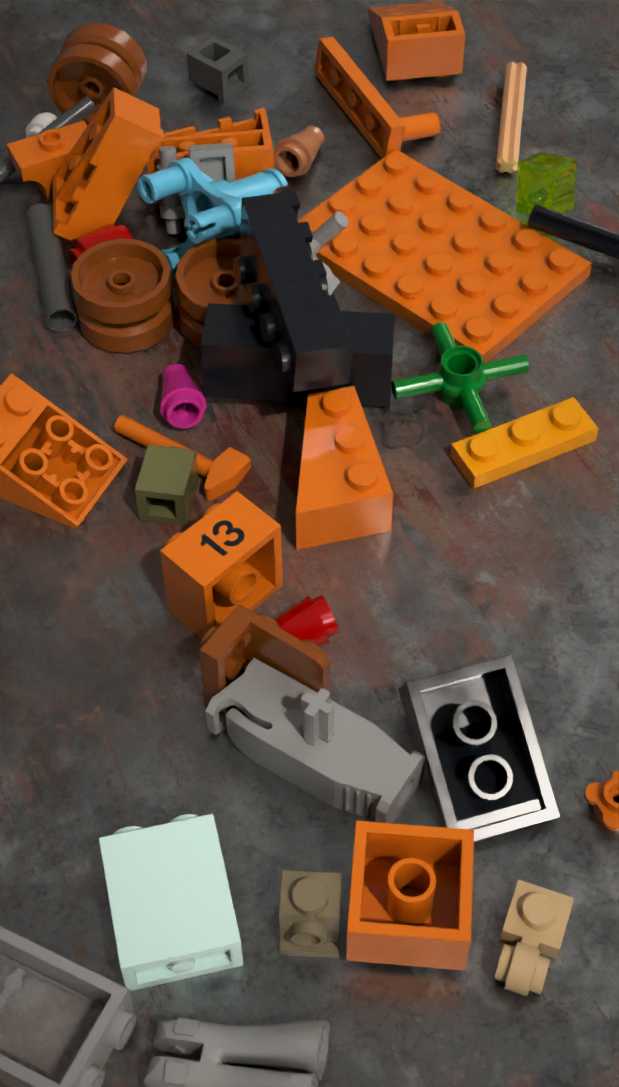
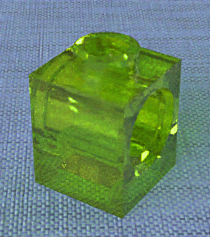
[516,152,577,214]

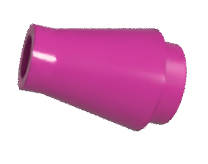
[160,364,207,429]

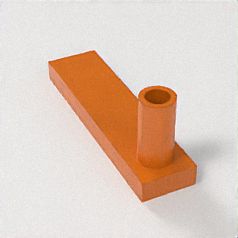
[314,37,440,159]

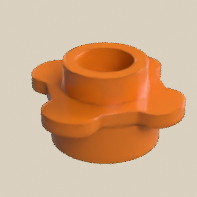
[584,770,619,831]

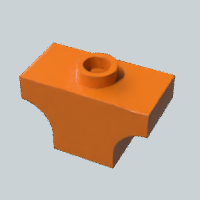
[6,120,88,201]

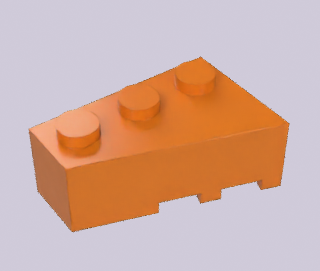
[53,87,163,241]
[147,108,276,204]
[296,386,394,550]

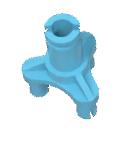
[138,158,288,277]

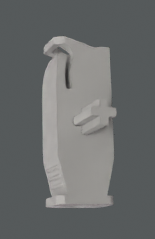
[205,658,426,823]

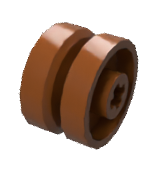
[47,22,147,125]
[71,238,175,353]
[176,238,247,348]

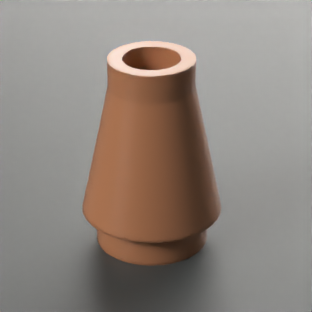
[274,125,324,177]

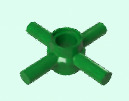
[391,322,529,434]

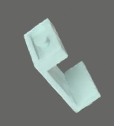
[99,814,244,991]

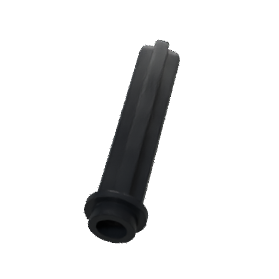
[528,205,619,259]

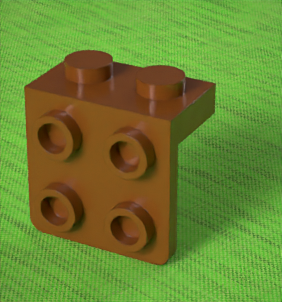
[199,604,330,715]

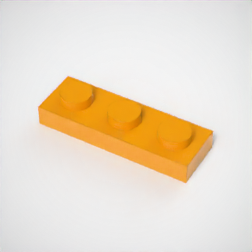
[450,397,599,489]

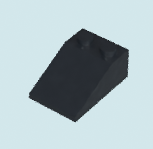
[398,654,560,841]

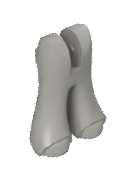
[143,1018,330,1087]

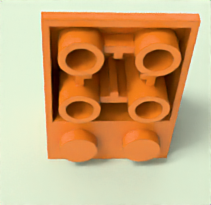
[368,1,466,81]
[0,373,128,529]

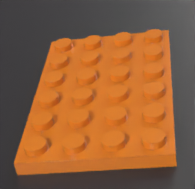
[298,149,592,363]

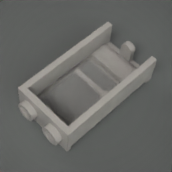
[0,926,136,1087]

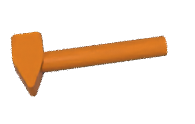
[114,415,251,501]

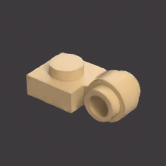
[494,879,575,996]

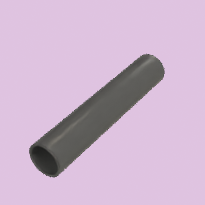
[25,204,78,331]

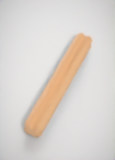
[495,61,527,174]

